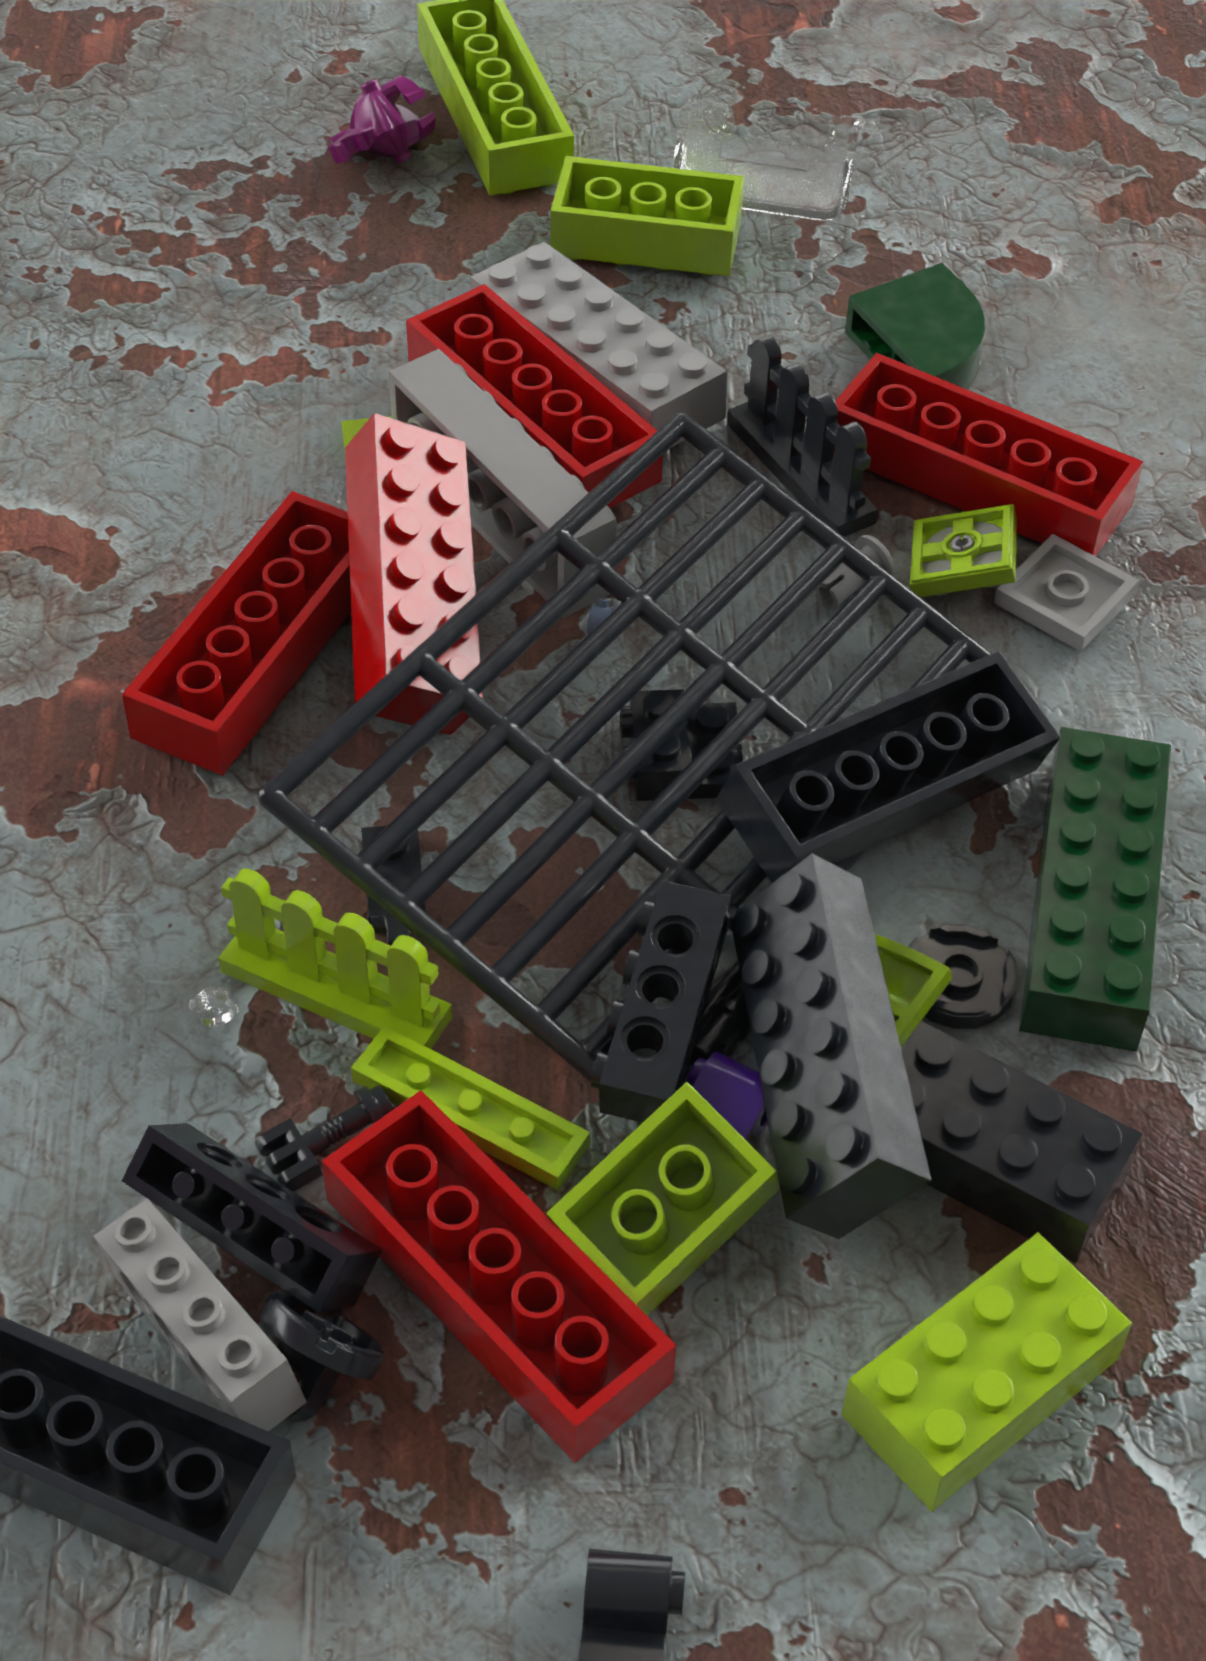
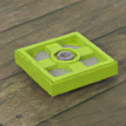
[910,504,1017,597]

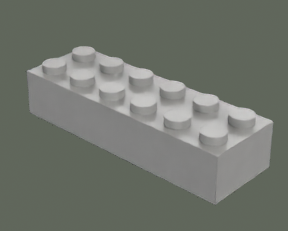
[470,242,727,449]
[389,349,617,618]

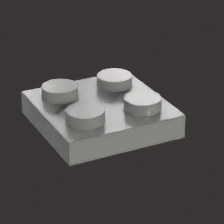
[994,534,1139,652]

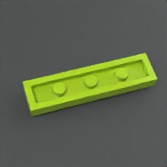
[351,1025,590,1191]

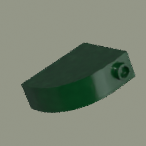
[845,263,986,390]

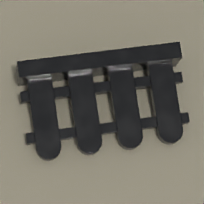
[727,335,878,537]

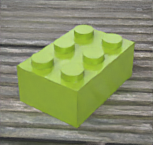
[546,1082,780,1316]

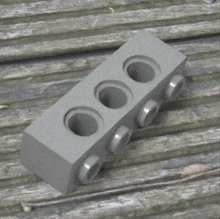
[93,1198,307,1431]

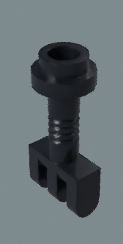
[255,1085,394,1191]

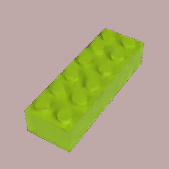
[417,0,574,196]

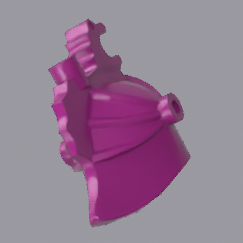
[328,75,436,164]

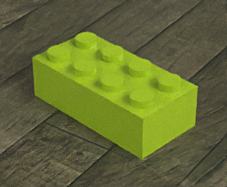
[550,156,744,276]
[841,1232,1132,1512]

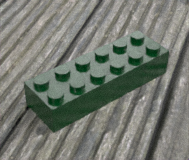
[1019,727,1171,1052]

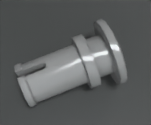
[815,535,895,609]

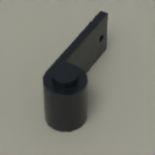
[579,1548,685,1661]

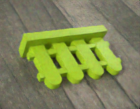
[218,868,452,1049]

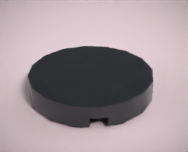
[908,924,1019,1029]

